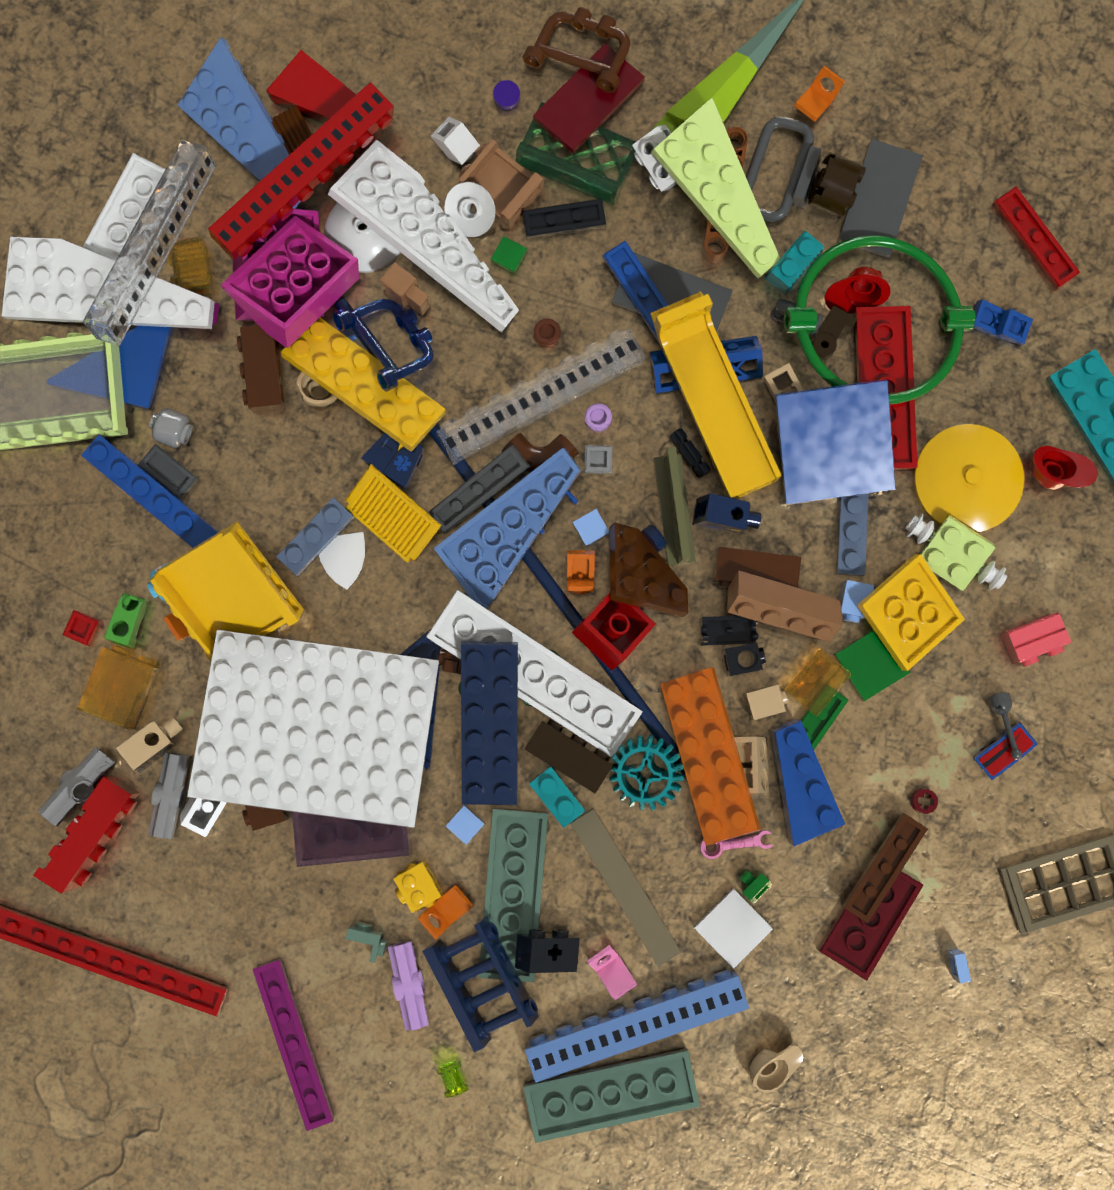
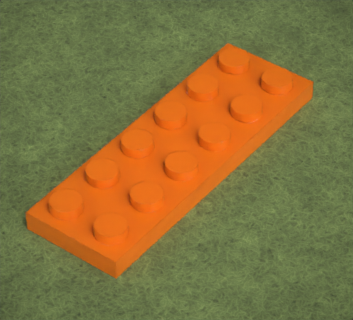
[660,667,761,845]

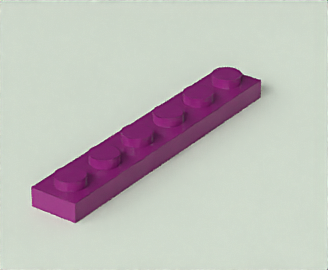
[252,958,335,1131]

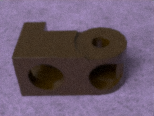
[812,306,857,360]

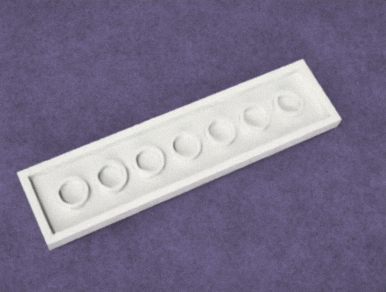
[426,590,643,757]

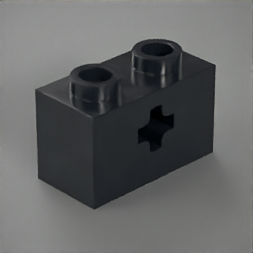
[515,929,580,973]

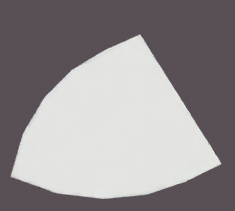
[319,532,365,590]

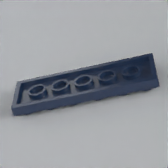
[461,641,518,805]

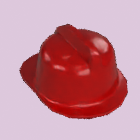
[824,267,891,313]
[1031,445,1098,490]

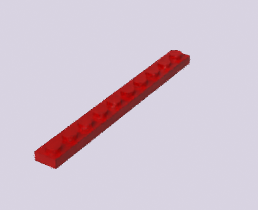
[0,906,228,1017]

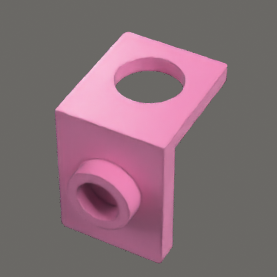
[587,945,637,1000]

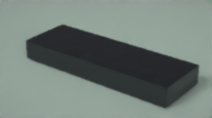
[522,199,606,239]

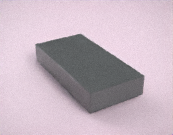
[138,444,199,500]

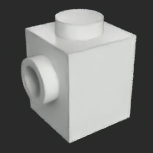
[431,116,480,165]

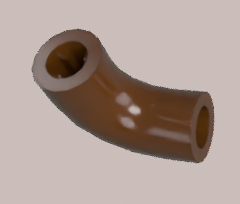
[501,433,579,472]

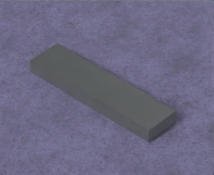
[429,445,531,534]

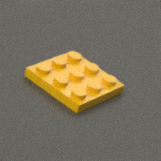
[857,554,965,671]

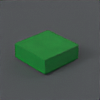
[491,236,527,274]

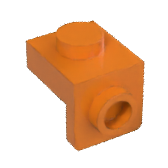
[567,550,595,594]

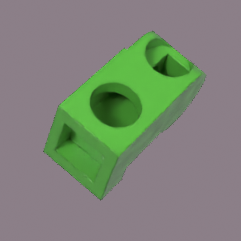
[104,593,147,650]

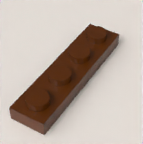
[842,813,928,923]

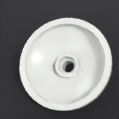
[324,203,400,273]

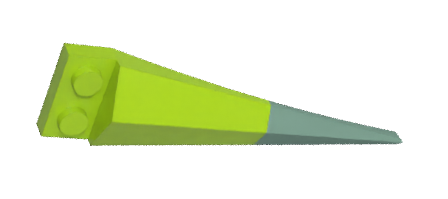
[651,0,804,133]

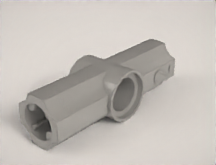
[38,747,115,826]
[148,752,190,839]

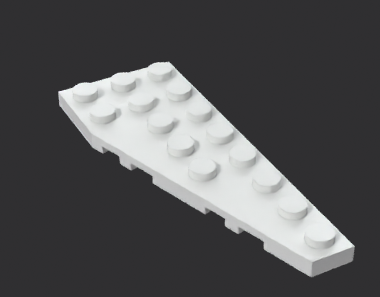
[328,140,519,333]

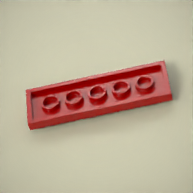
[854,306,918,470]

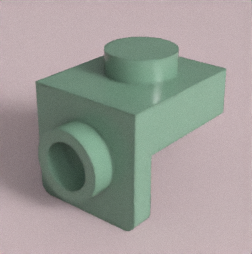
[346,922,387,963]

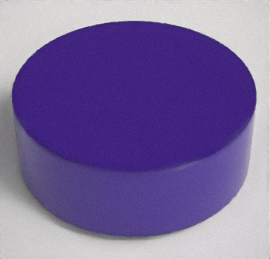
[493,80,520,110]

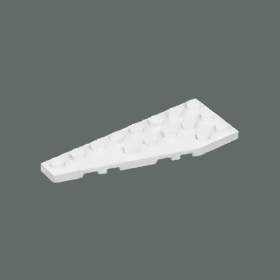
[2,237,215,329]

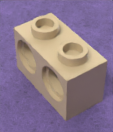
[734,736,769,794]

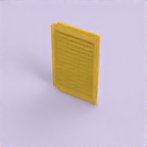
[345,464,442,563]

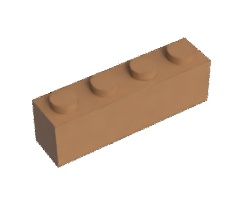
[727,571,842,642]

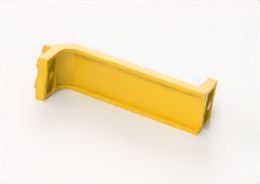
[650,291,782,499]

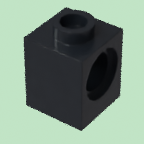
[722,643,766,677]

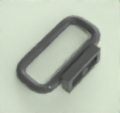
[746,116,821,222]

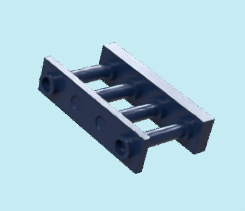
[422,916,539,1052]

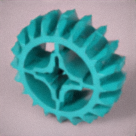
[609,735,684,810]

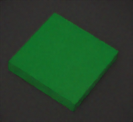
[833,630,911,701]

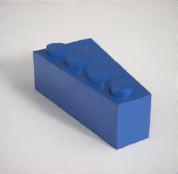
[770,719,845,846]

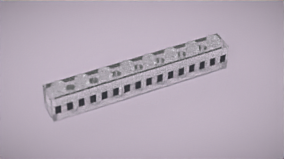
[82,140,216,346]
[437,328,646,465]

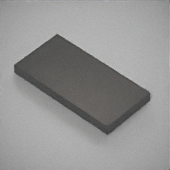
[838,139,923,258]
[612,252,733,332]

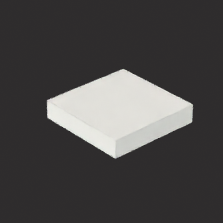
[694,888,773,968]

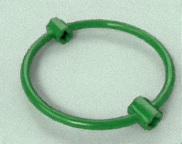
[783,235,976,404]

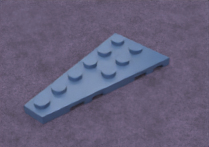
[178,37,300,209]
[434,448,581,609]

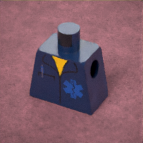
[361,433,425,491]
[692,493,761,533]

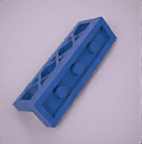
[650,335,763,393]

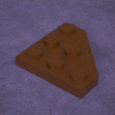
[609,522,688,617]

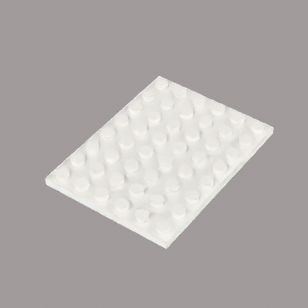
[187,630,439,828]

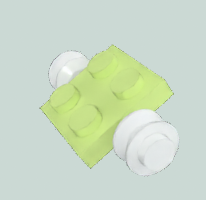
[905,514,1007,591]

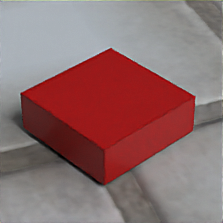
[62,610,101,646]

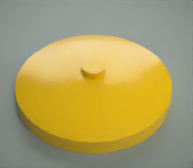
[913,424,1024,533]

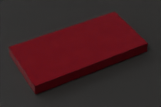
[533,43,645,154]
[818,855,923,981]

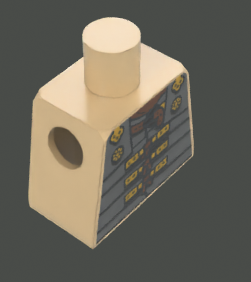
[116,716,183,774]

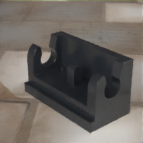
[699,616,758,646]

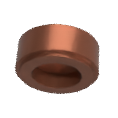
[534,318,561,347]

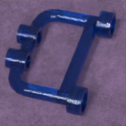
[333,299,434,392]

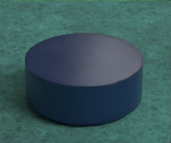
[641,525,666,552]

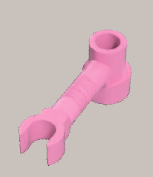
[700,830,773,859]

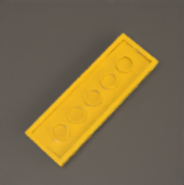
[281,317,446,452]

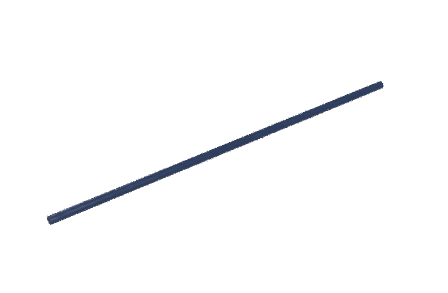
[335,298,688,782]

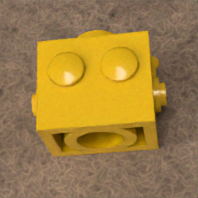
[393,859,443,913]

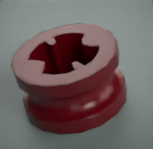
[910,789,938,814]

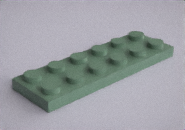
[478,808,548,982]
[523,1048,700,1143]

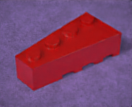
[33,776,139,894]

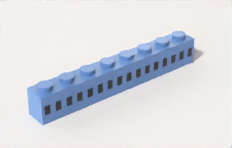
[525,970,750,1083]

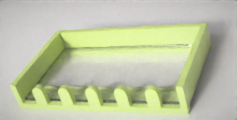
[0,329,128,450]

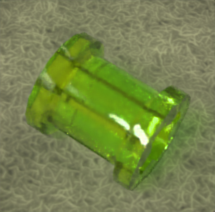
[436,1061,469,1098]

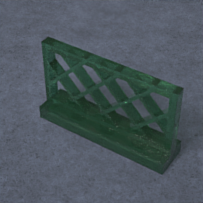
[516,102,636,205]

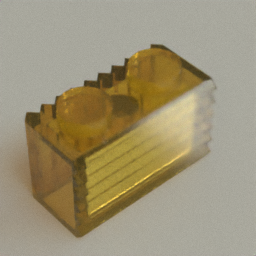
[166,236,214,297]

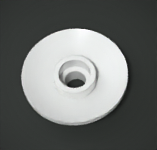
[445,182,495,237]

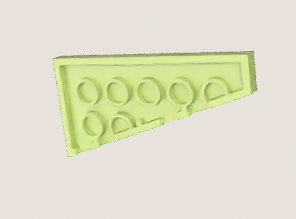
[651,98,780,278]

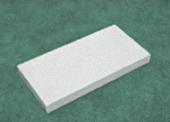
[83,153,183,268]

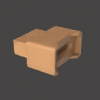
[380,262,431,316]

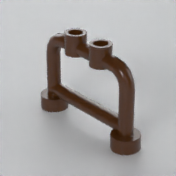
[522,7,630,93]

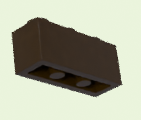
[525,719,613,794]

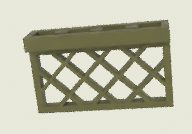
[653,446,696,566]

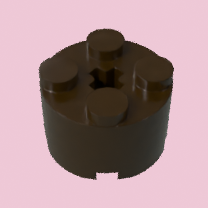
[808,152,866,216]

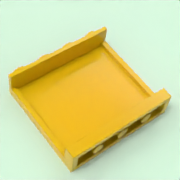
[150,521,304,661]

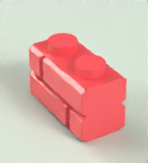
[1001,612,1071,667]

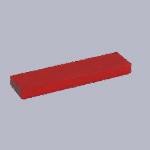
[992,186,1080,290]

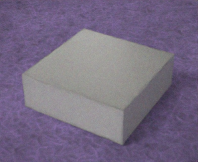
[585,445,612,474]

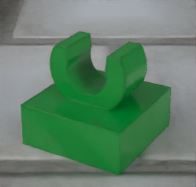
[739,870,773,904]

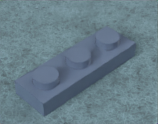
[836,493,869,576]
[276,497,354,576]

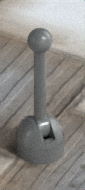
[988,692,1022,760]

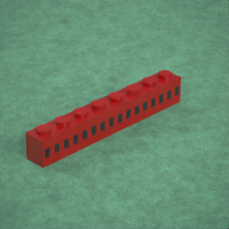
[208,82,394,260]

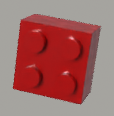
[571,591,656,670]

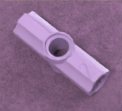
[388,941,429,1031]

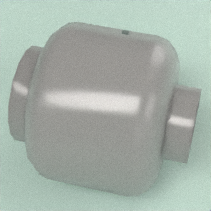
[149,408,193,448]

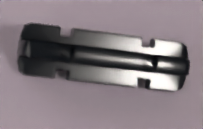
[669,428,711,478]

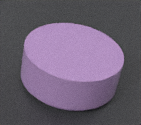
[585,403,612,432]

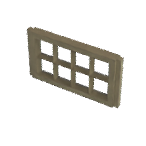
[1000,834,1114,934]

